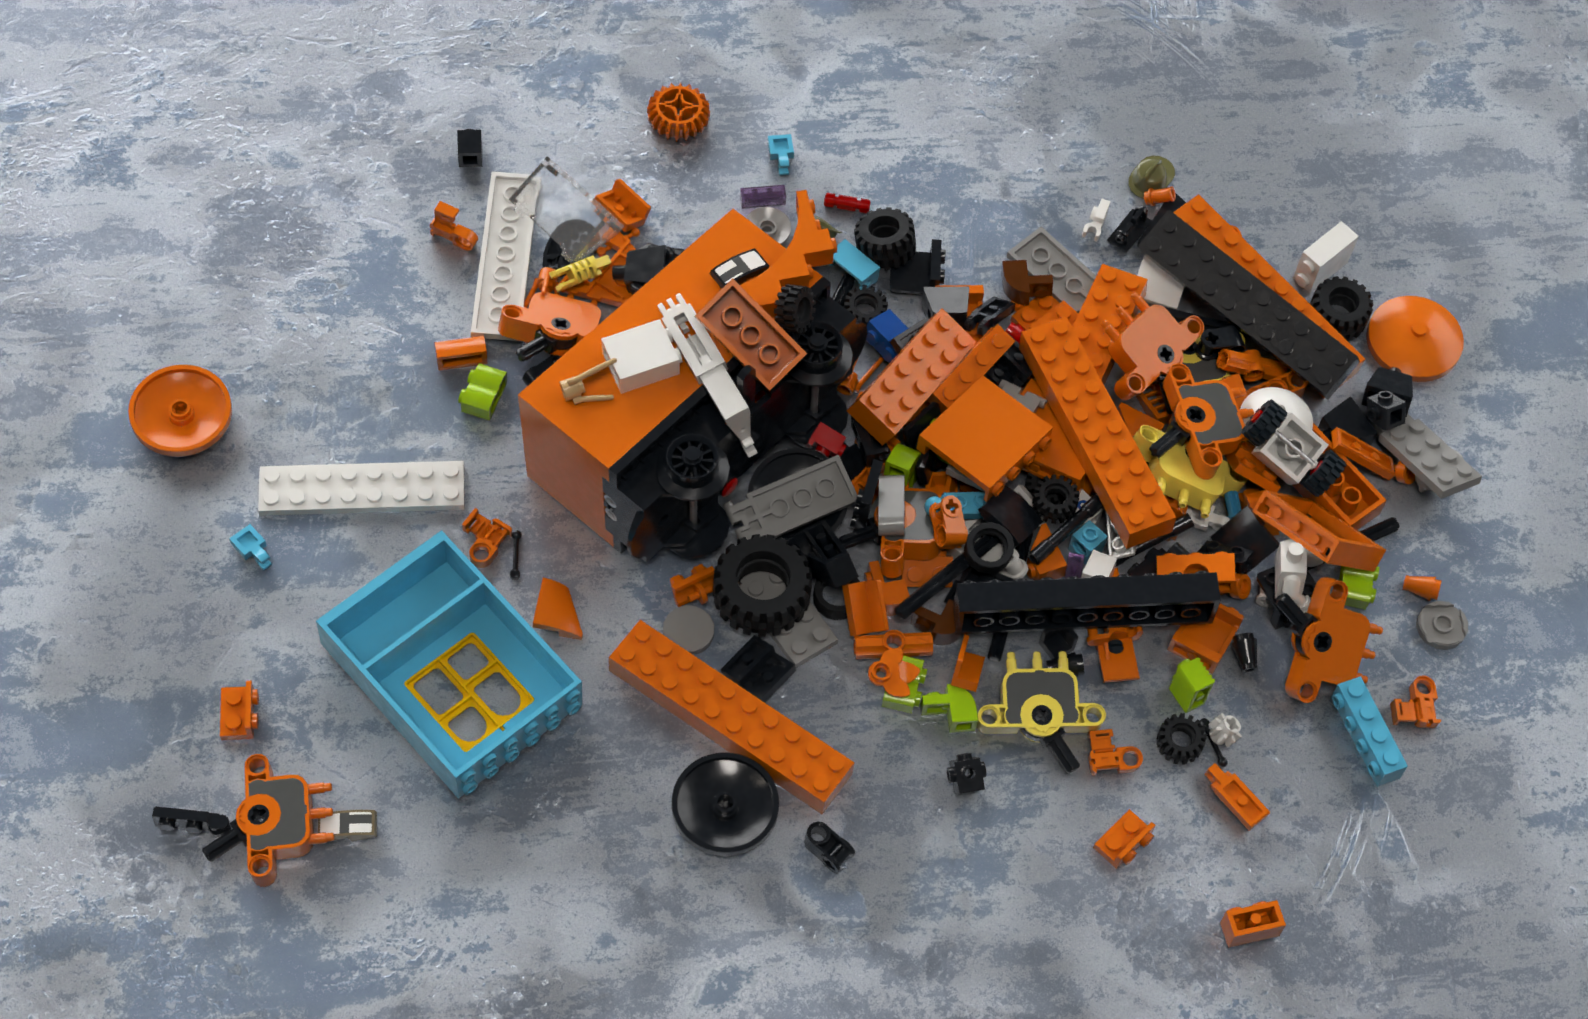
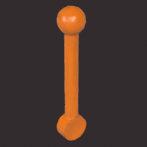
[597,228,640,257]

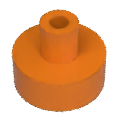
[1394,461,1415,484]
[1230,573,1251,599]

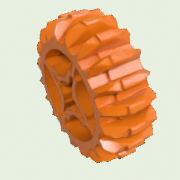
[647,82,710,142]

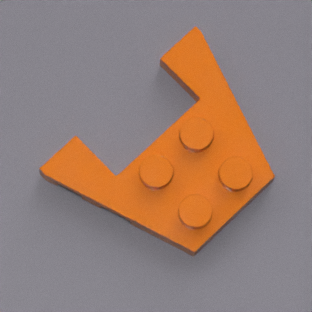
[557,221,636,307]

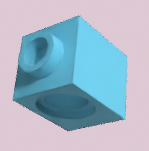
[1068,520,1108,565]

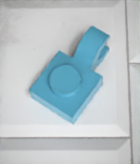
[767,134,794,176]
[229,524,272,570]

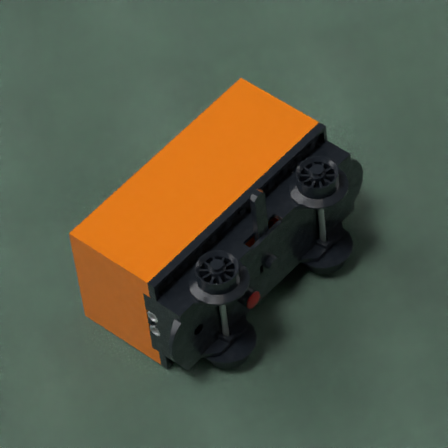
[518,209,868,563]

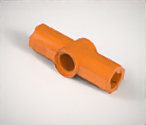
[1216,348,1288,382]
[853,630,933,660]

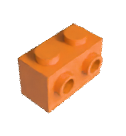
[1220,900,1286,948]

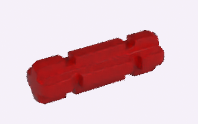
[824,193,871,213]

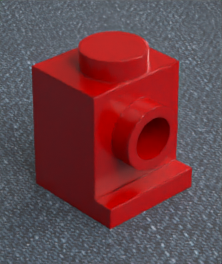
[805,422,846,458]

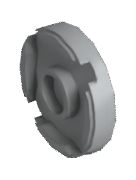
[1416,601,1468,650]
[663,605,714,654]

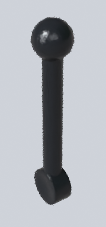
[510,530,522,580]
[1199,718,1228,767]

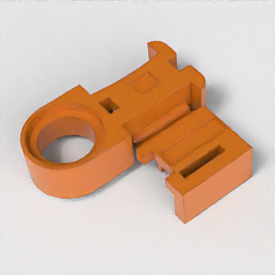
[430,201,478,251]
[462,508,512,568]
[1390,675,1441,728]
[1087,729,1143,776]

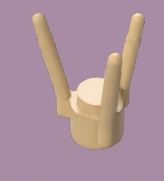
[559,358,617,405]

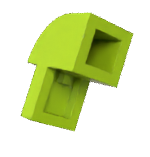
[884,443,921,488]
[920,684,978,733]

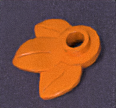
[868,648,920,698]

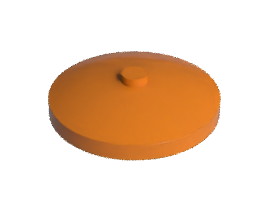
[1366,296,1464,382]
[128,365,232,457]

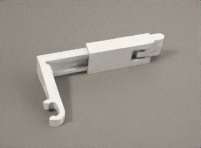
[657,293,758,458]

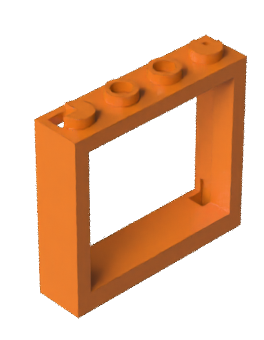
[1252,490,1386,572]

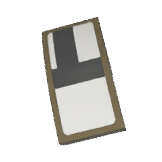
[318,810,377,842]

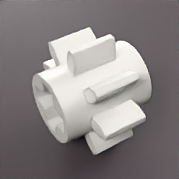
[1208,713,1242,748]

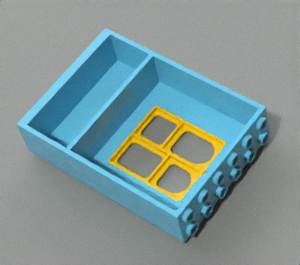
[316,530,582,799]

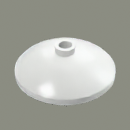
[1240,387,1313,447]

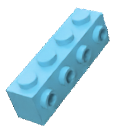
[1331,676,1408,787]

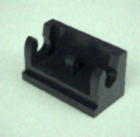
[851,416,891,468]

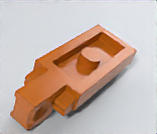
[1204,763,1270,831]

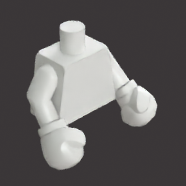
[1275,539,1324,613]

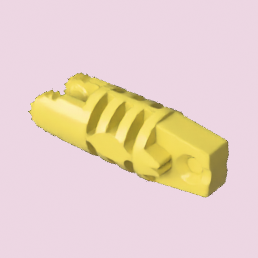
[549,255,612,292]

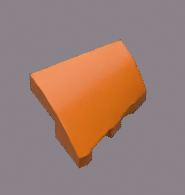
[533,577,583,640]

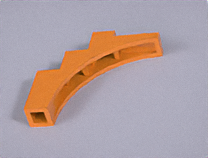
[740,190,837,318]

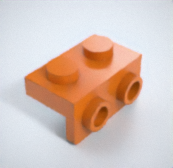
[593,179,651,232]
[901,550,953,587]

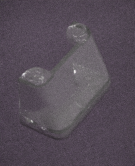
[509,156,625,264]

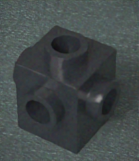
[1366,390,1406,431]
[946,753,987,794]

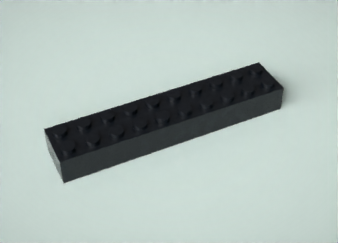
[1138,210,1360,400]
[953,571,1221,635]

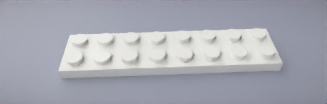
[471,172,539,341]
[258,461,464,516]

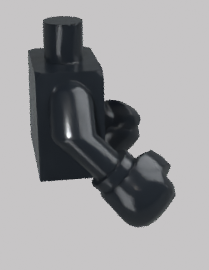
[612,243,684,294]

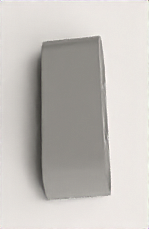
[878,475,905,536]

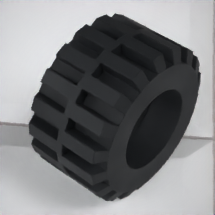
[854,207,916,270]
[1310,276,1373,341]

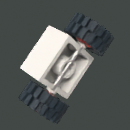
[1241,399,1346,497]

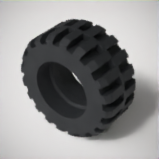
[713,534,812,637]

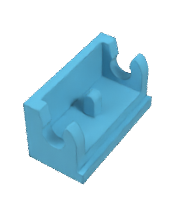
[829,239,880,290]

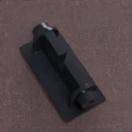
[1107,206,1152,253]
[1197,540,1254,574]

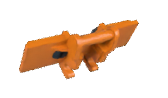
[1087,568,1143,683]

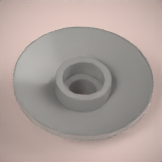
[746,207,791,244]

